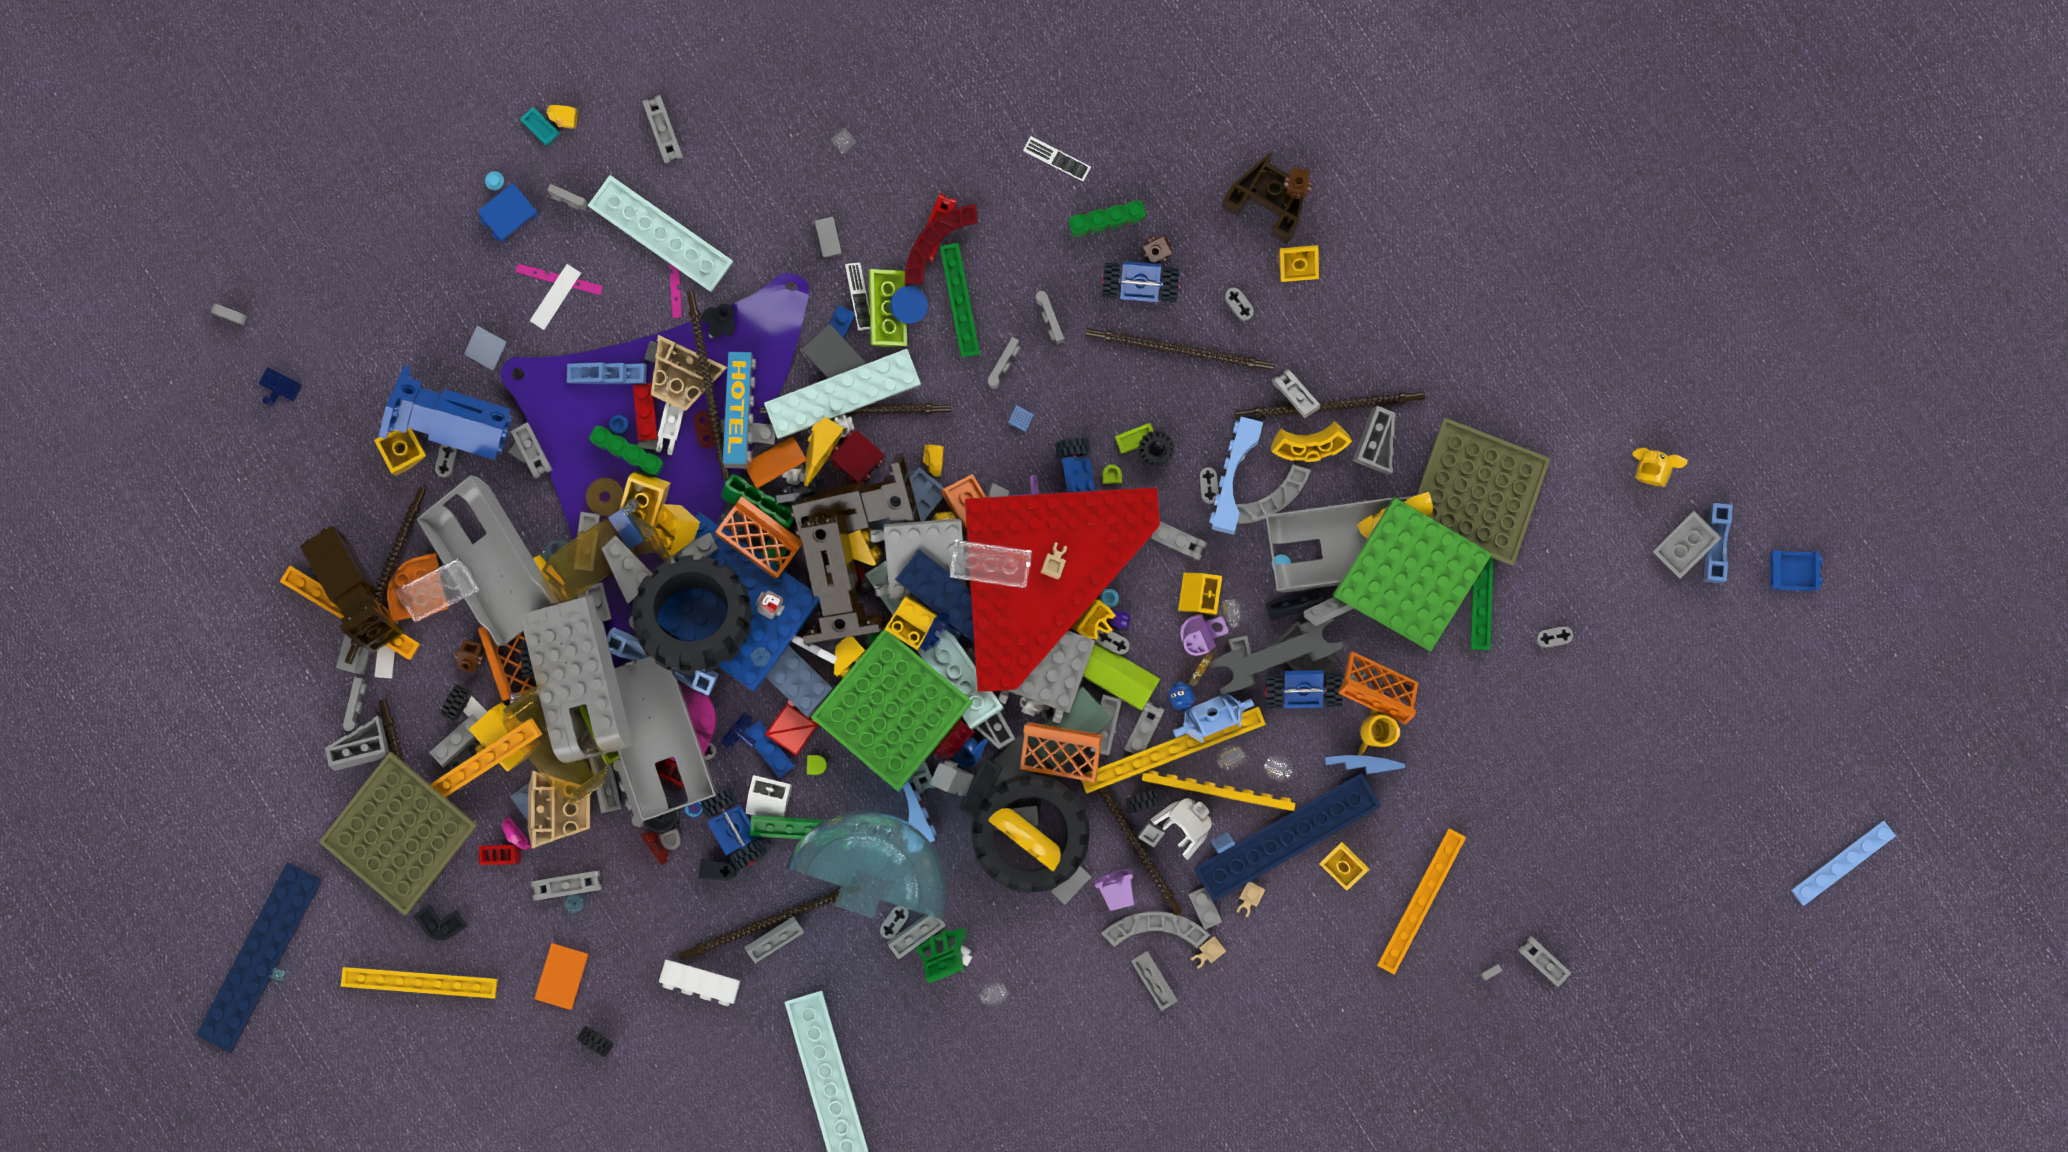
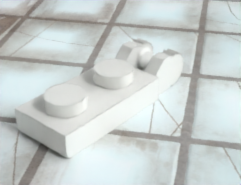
[656,402,684,455]

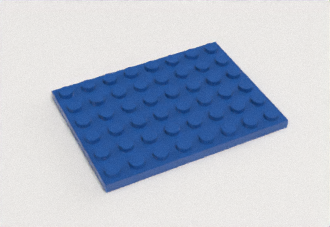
[632,512,820,692]

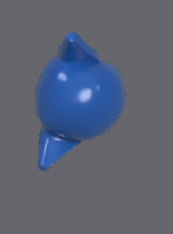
[952,737,988,768]

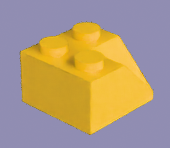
[374,428,426,476]

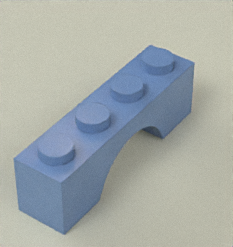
[1703,503,1733,583]

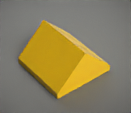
[1278,245,1319,282]
[1319,842,1369,891]

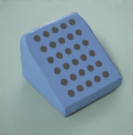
[1008,405,1034,432]
[1211,832,1235,853]

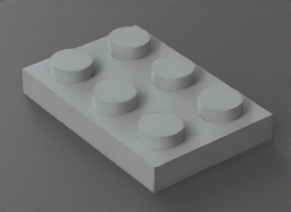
[1653,511,1722,579]

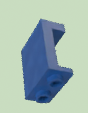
[478,183,539,243]
[1770,550,1823,591]

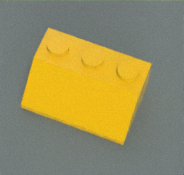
[468,702,541,772]

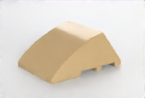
[651,335,727,411]
[528,771,590,848]

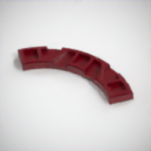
[905,204,978,285]

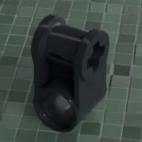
[698,859,737,880]

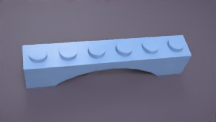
[1209,417,1263,535]
[607,627,719,696]
[903,778,937,850]

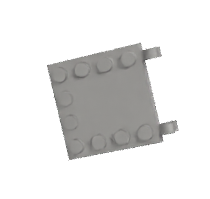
[871,519,966,599]

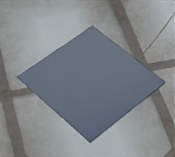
[464,325,506,371]

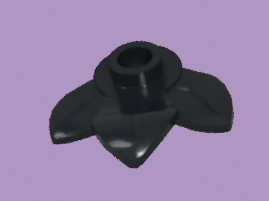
[700,304,736,338]

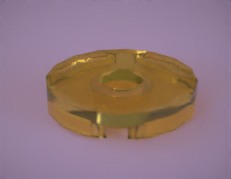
[586,478,624,516]
[1188,652,1214,687]

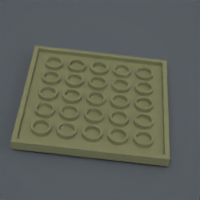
[1416,417,1551,566]
[319,752,478,916]

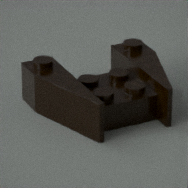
[1221,152,1304,244]

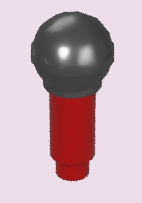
[855,563,872,592]

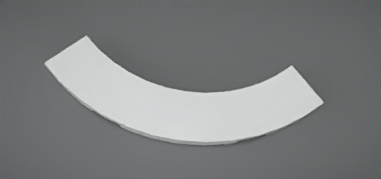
[792,635,837,664]

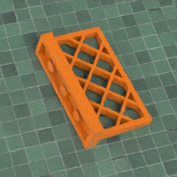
[714,497,803,579]
[478,627,538,703]
[1339,651,1419,725]
[1020,722,1104,782]

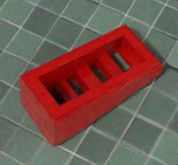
[655,758,685,788]
[478,844,521,865]

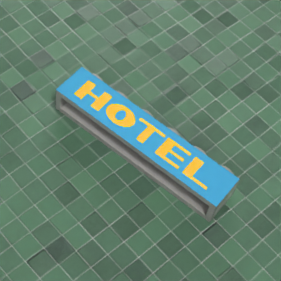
[723,352,756,469]

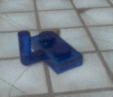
[258,367,302,407]
[920,612,962,652]
[720,712,756,748]

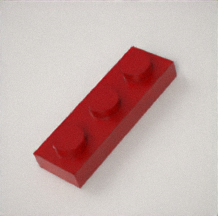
[633,383,658,442]

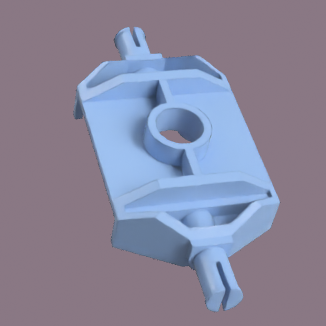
[1173,694,1254,743]

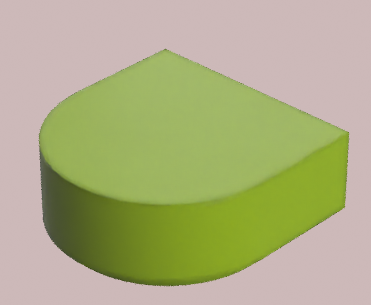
[1102,465,1122,485]
[807,755,827,775]

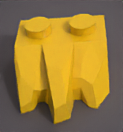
[1071,599,1116,639]

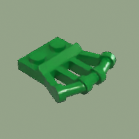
[914,928,967,984]

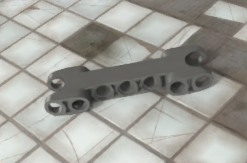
[1209,618,1345,694]

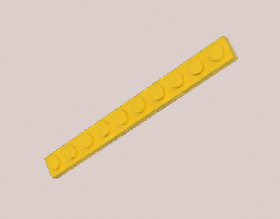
[1081,707,1266,794]

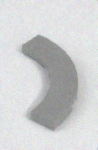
[1236,464,1311,524]
[1101,911,1210,948]

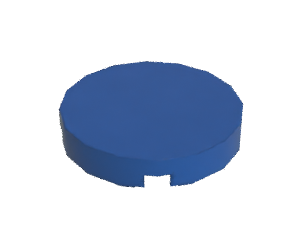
[890,286,928,324]

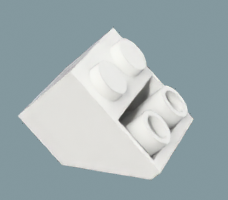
[745,775,792,817]

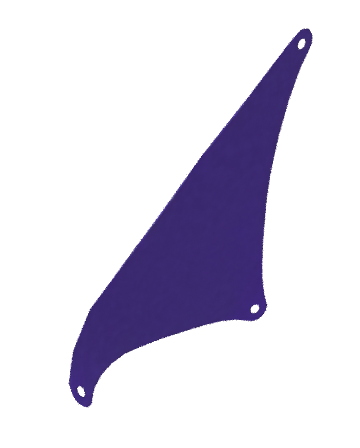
[500,272,809,669]

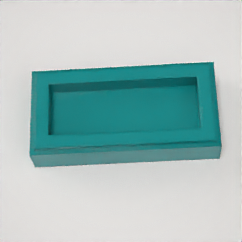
[520,107,560,146]

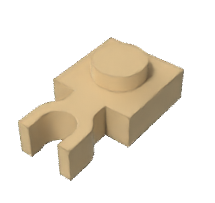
[1040,542,1067,579]
[1236,881,1265,917]
[1191,936,1226,969]

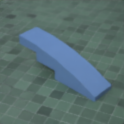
[567,363,647,384]
[1324,755,1405,775]

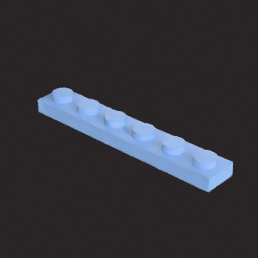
[1791,821,1896,906]

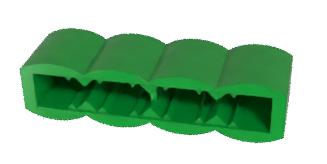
[1069,201,1146,238]
[589,426,665,477]
[721,474,795,531]

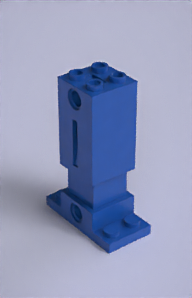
[379,365,512,460]

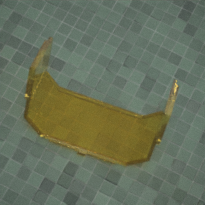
[542,512,671,603]
[502,686,608,805]

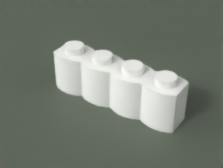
[659,960,741,1006]

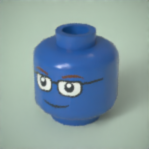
[1168,681,1196,711]

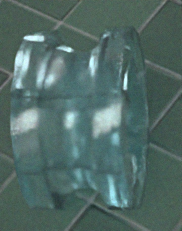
[269,968,289,982]

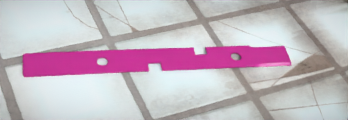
[669,263,682,318]
[516,264,603,295]

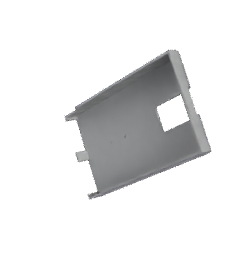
[417,475,560,646]
[1266,496,1414,592]
[520,596,633,763]
[614,656,716,821]

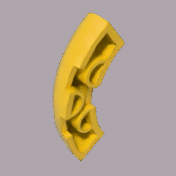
[1271,421,1352,462]
[1357,492,1433,539]
[988,808,1061,871]

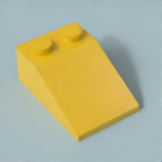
[804,416,844,487]
[619,470,671,541]

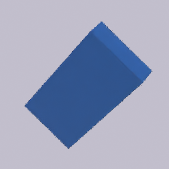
[608,507,646,549]

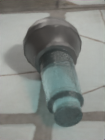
[623,499,639,515]

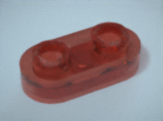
[693,411,716,449]
[640,830,670,866]

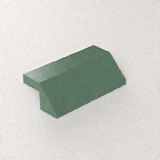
[1029,686,1113,771]

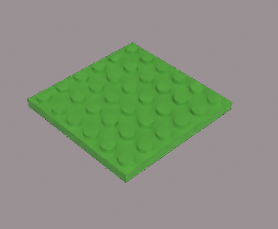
[1333,497,1492,652]
[811,629,973,792]

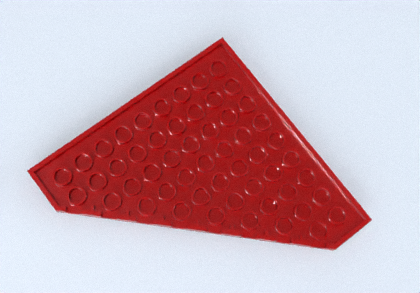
[965,487,1160,692]

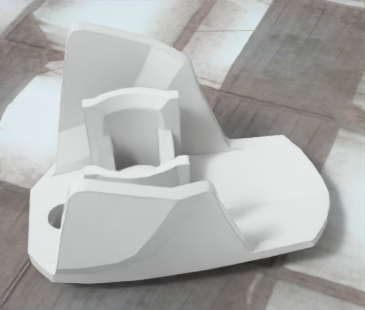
[1150,798,1212,861]

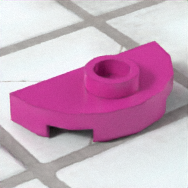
[502,817,531,850]

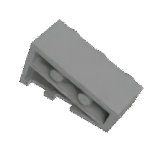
[1352,406,1395,475]
[601,535,653,604]
[975,711,1016,750]
[325,716,389,771]
[930,760,976,796]

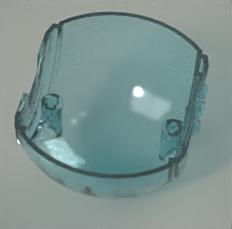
[786,810,948,920]

